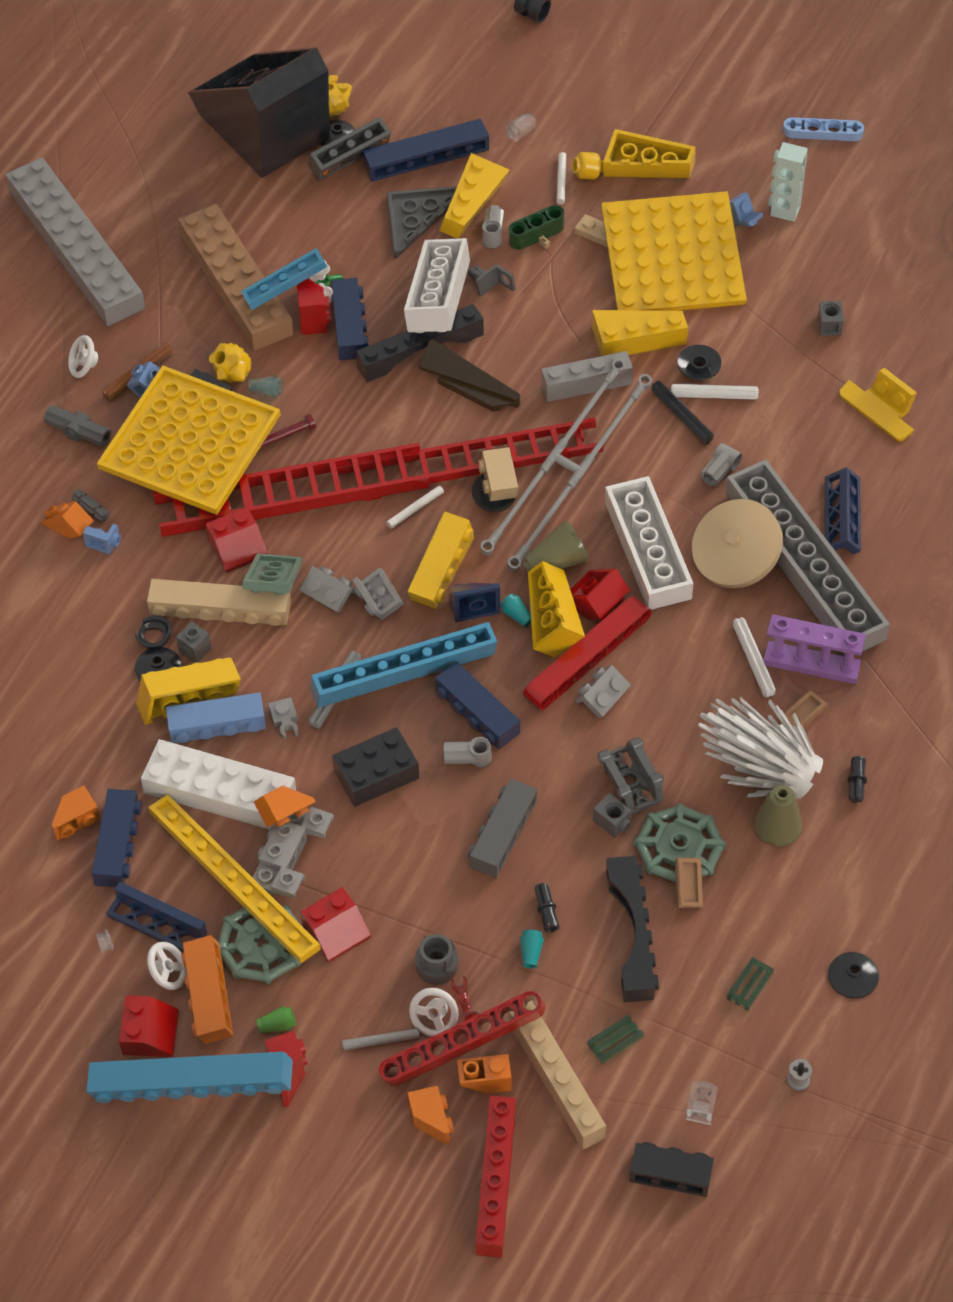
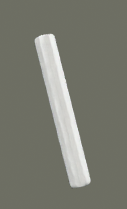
[671,384,759,400]
[733,617,776,697]

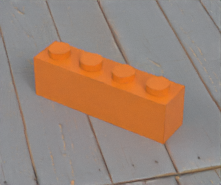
[181,935,234,1044]

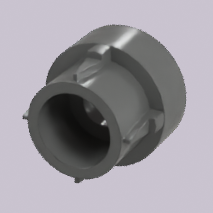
[415,934,458,985]

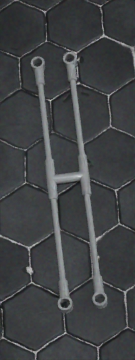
[480,359,652,572]

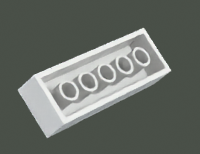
[404,238,470,333]
[605,476,693,610]
[141,739,296,830]

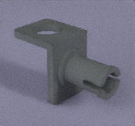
[468,264,516,296]

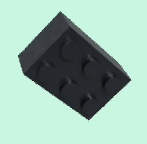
[332,727,419,807]

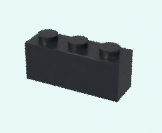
[629,1142,714,1197]

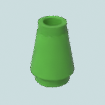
[257,1006,296,1034]

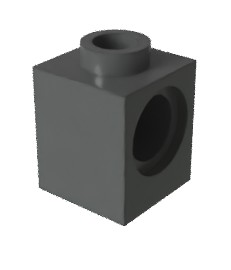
[818,301,844,336]
[176,622,212,663]
[593,793,632,838]

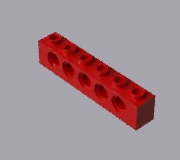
[476,1096,516,1258]

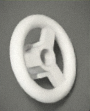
[68,335,98,378]
[147,942,187,990]
[409,988,459,1037]

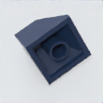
[449,583,500,623]

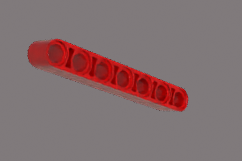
[523,596,652,710]
[379,991,546,1086]

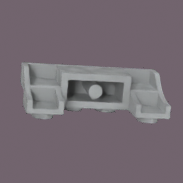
[252,807,334,899]

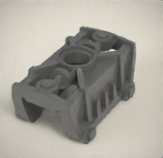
[597,737,664,814]

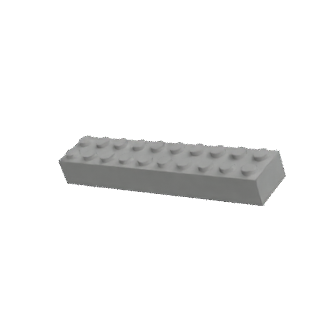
[5,157,145,327]
[725,459,890,655]

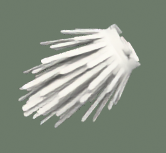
[698,697,823,799]

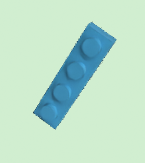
[241,248,327,310]

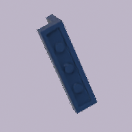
[825,467,861,554]
[106,882,207,953]

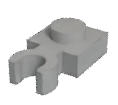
[268,697,299,740]

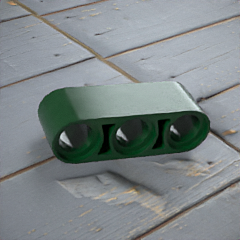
[509,205,565,250]

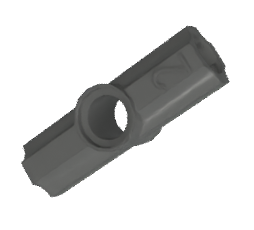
[44,405,111,447]

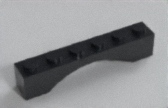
[356,304,484,383]
[606,856,659,1003]

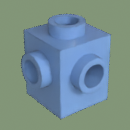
[127,361,160,398]

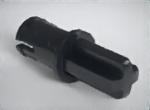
[848,756,867,803]
[534,883,560,933]

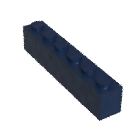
[363,118,489,182]

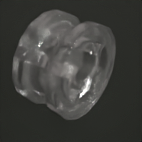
[95,929,114,954]

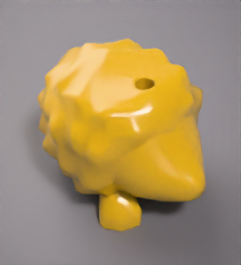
[329,75,352,117]
[209,343,252,383]

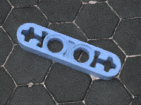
[783,117,864,141]

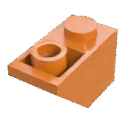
[41,501,94,539]
[52,785,100,841]
[254,786,316,828]
[457,1054,512,1094]
[407,1085,454,1144]

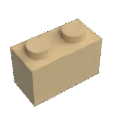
[478,447,518,501]

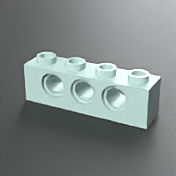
[768,142,808,222]

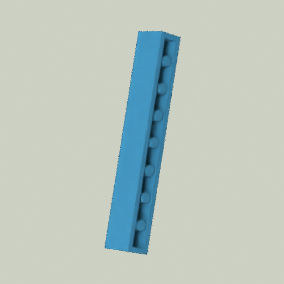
[310,622,497,708]
[86,1052,293,1103]

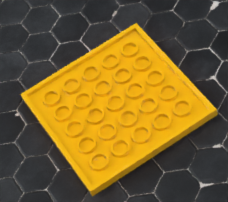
[601,191,747,311]
[97,365,281,515]

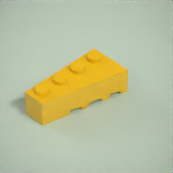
[603,129,696,178]
[439,153,510,239]
[592,310,688,356]
[408,511,475,609]
[528,561,585,658]
[136,657,241,725]

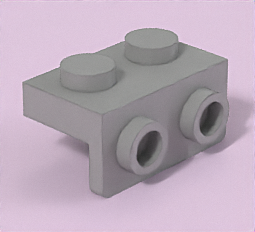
[300,566,356,613]
[353,567,404,621]
[574,665,631,718]

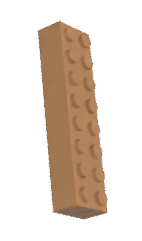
[178,204,293,351]

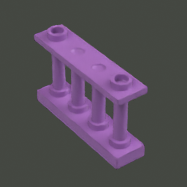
[764,614,866,684]

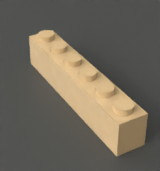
[147,579,291,626]
[509,1001,606,1150]

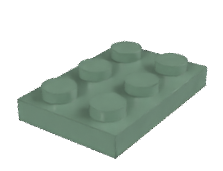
[243,553,302,595]

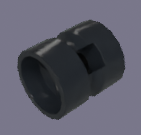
[514,0,551,23]

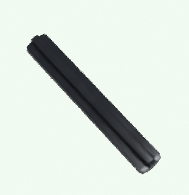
[651,380,714,444]

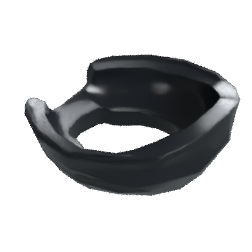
[135,615,172,649]

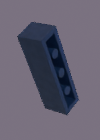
[332,278,369,360]
[435,661,520,749]
[92,789,142,887]

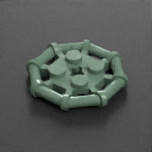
[633,803,726,883]
[218,905,307,984]

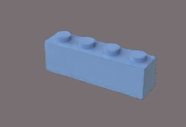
[166,692,266,743]

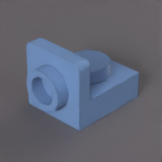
[730,193,763,227]
[83,524,121,555]

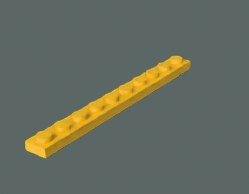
[148,794,321,963]

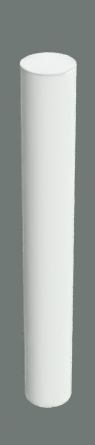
[556,152,567,205]
[386,486,444,529]

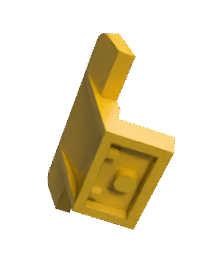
[840,368,917,442]

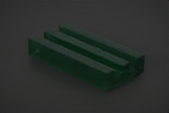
[726,957,774,1011]
[587,1014,644,1064]

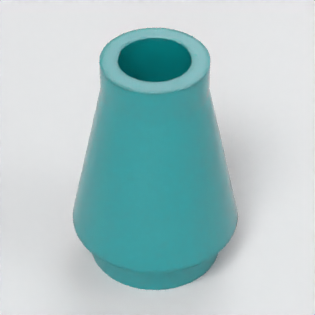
[500,593,531,627]
[519,930,544,969]

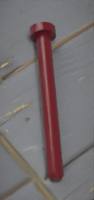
[259,414,316,449]

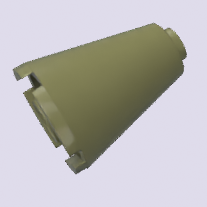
[523,520,589,573]
[754,785,803,847]

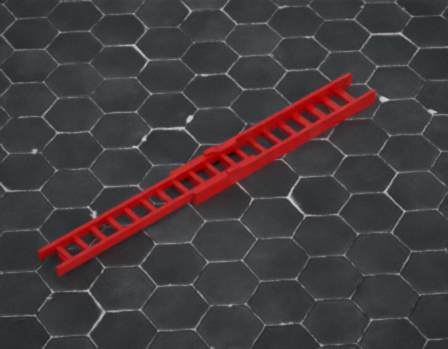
[153,418,604,537]

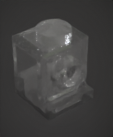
[685,1081,718,1125]

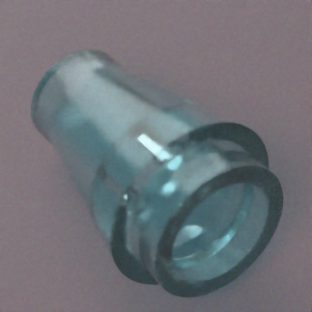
[249,375,283,397]

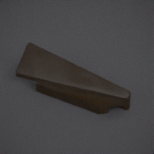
[419,339,520,412]

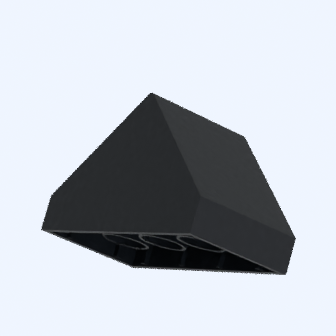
[188,47,330,178]

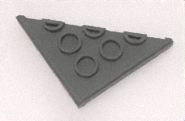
[387,186,457,258]

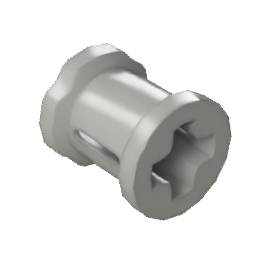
[787,1059,812,1091]

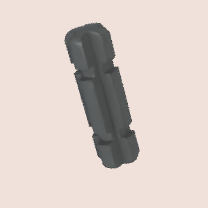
[72,489,109,522]

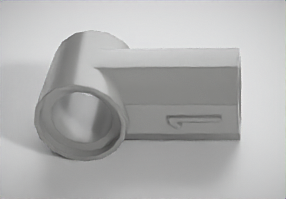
[482,205,504,248]
[701,443,743,486]
[444,737,492,768]

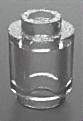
[506,113,537,141]

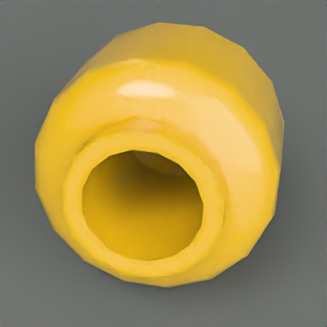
[572,152,603,180]

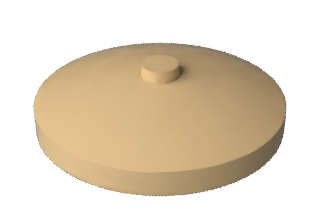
[692,499,783,588]

